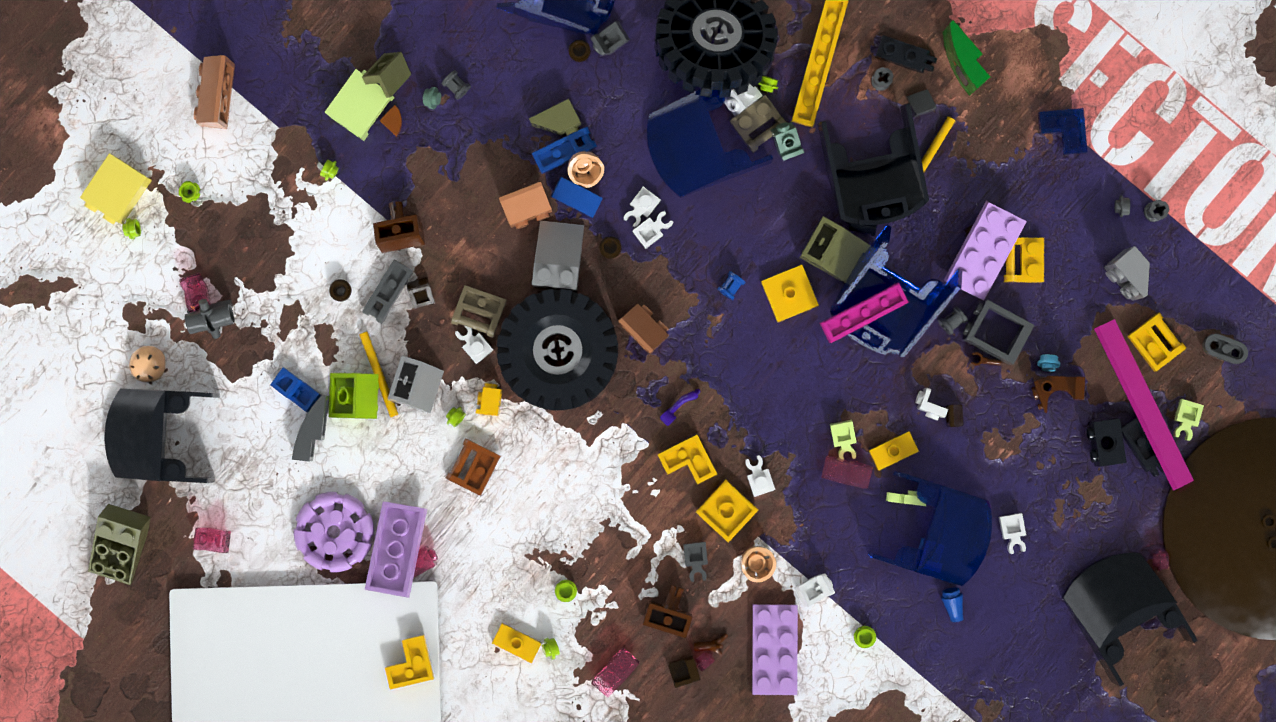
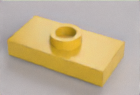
[868,431,919,471]
[492,623,542,664]

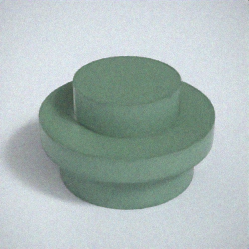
[423,87,441,109]

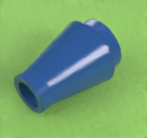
[941,587,964,622]

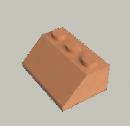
[194,55,235,129]

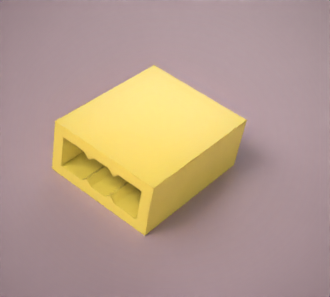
[80,153,152,225]

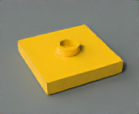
[761,265,819,323]
[696,479,758,543]

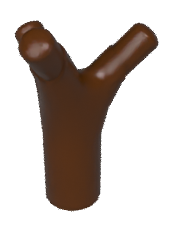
[694,633,728,655]

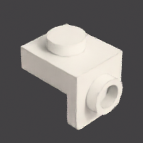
[723,84,763,117]
[915,388,948,420]
[795,573,835,608]

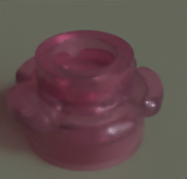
[1153,549,1169,571]
[695,651,716,671]

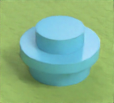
[1037,354,1060,372]

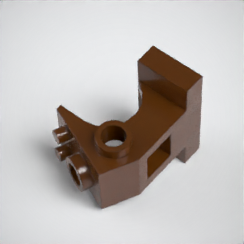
[1031,376,1085,413]

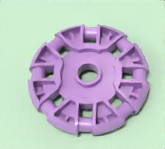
[294,492,374,572]

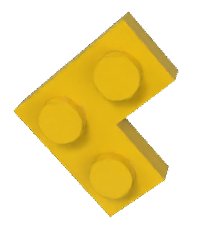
[657,435,717,484]
[385,634,435,690]

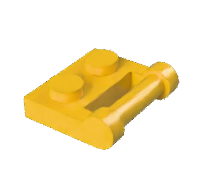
[1004,238,1044,283]
[1127,312,1187,372]

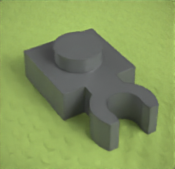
[683,542,708,582]

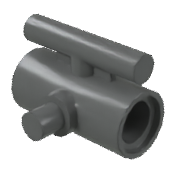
[185,299,235,339]

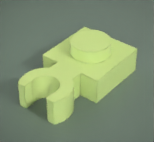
[1173,399,1204,441]
[830,420,856,461]
[886,490,927,506]

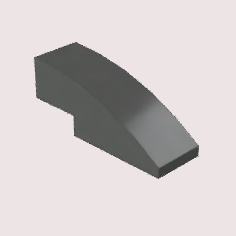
[292,395,329,462]

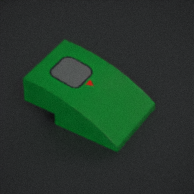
[943,20,990,96]

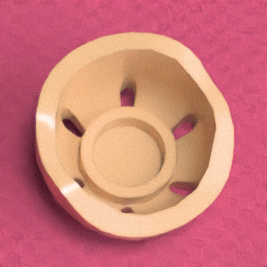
[567,151,604,188]
[129,346,165,382]
[740,546,776,582]

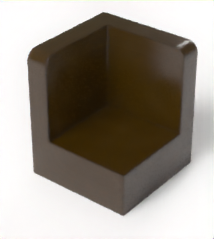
[668,656,701,688]

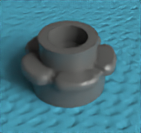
[1114,195,1130,217]

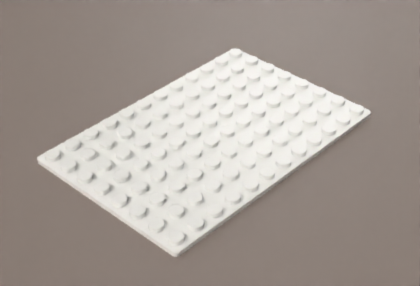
[169,581,441,722]

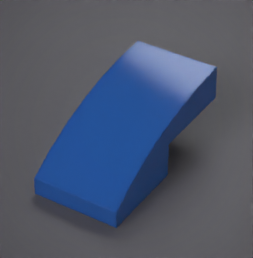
[550,177,603,218]
[270,367,321,413]

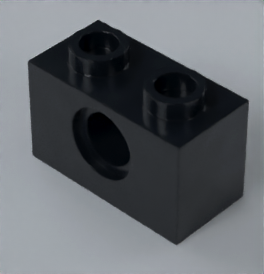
[1086,418,1127,467]

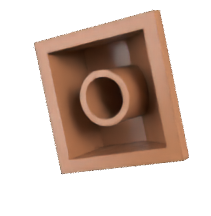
[499,182,552,229]
[618,304,669,355]

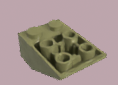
[799,216,879,290]
[88,504,151,585]

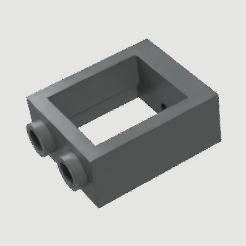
[962,300,1035,365]

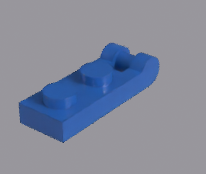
[532,127,597,174]

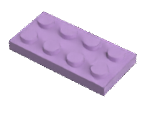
[944,201,1027,300]
[365,501,427,598]
[752,604,798,695]

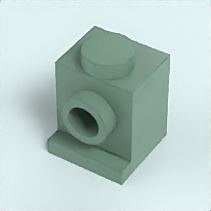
[771,122,804,161]

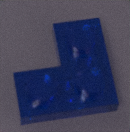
[1038,108,1088,155]

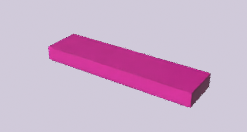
[820,283,909,343]

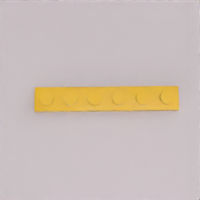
[791,0,849,128]

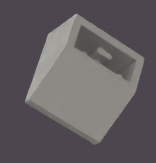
[1104,246,1150,301]
[388,355,444,414]

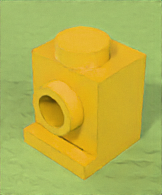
[476,383,502,416]

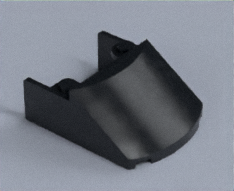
[818,103,929,225]
[104,388,220,483]
[1062,552,1198,687]

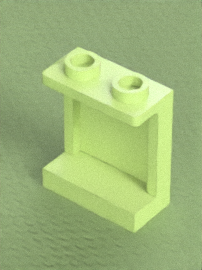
[325,69,394,141]

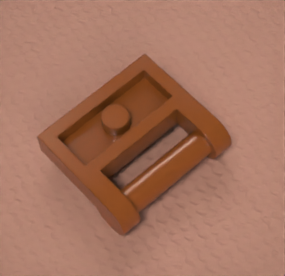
[445,438,501,496]

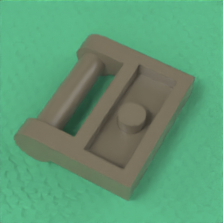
[730,95,786,153]
[451,285,507,338]

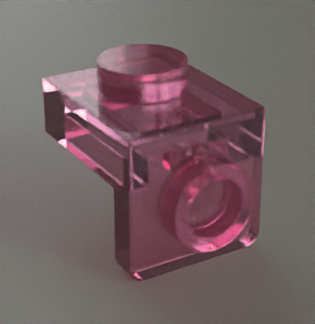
[179,273,211,312]
[193,527,231,553]

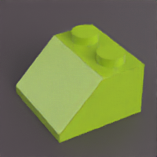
[328,373,379,419]

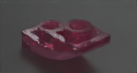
[821,455,873,489]
[591,648,639,698]

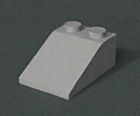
[532,221,584,291]

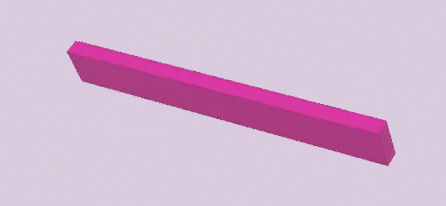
[1094,319,1194,490]

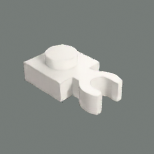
[624,187,661,228]
[632,211,673,249]
[455,326,493,364]
[745,455,775,497]
[999,513,1026,554]

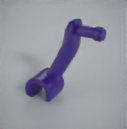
[660,389,701,426]

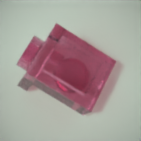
[413,545,438,578]

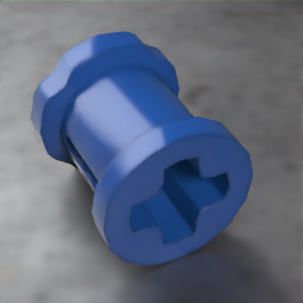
[717,271,746,301]

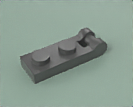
[362,259,414,324]

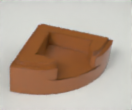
[380,105,402,137]

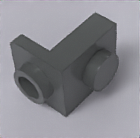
[590,21,630,56]

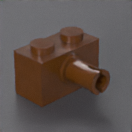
[373,201,425,253]
[643,585,693,638]

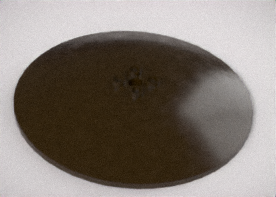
[1162,417,1276,640]

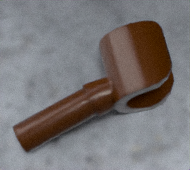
[971,352,1002,366]

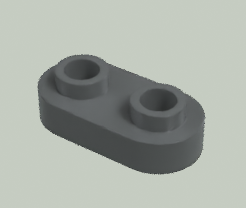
[1202,334,1248,364]

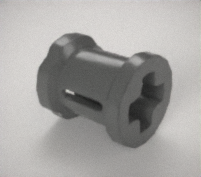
[871,67,894,91]
[441,70,471,100]
[1144,200,1170,222]
[938,306,968,335]

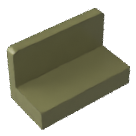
[362,52,411,98]

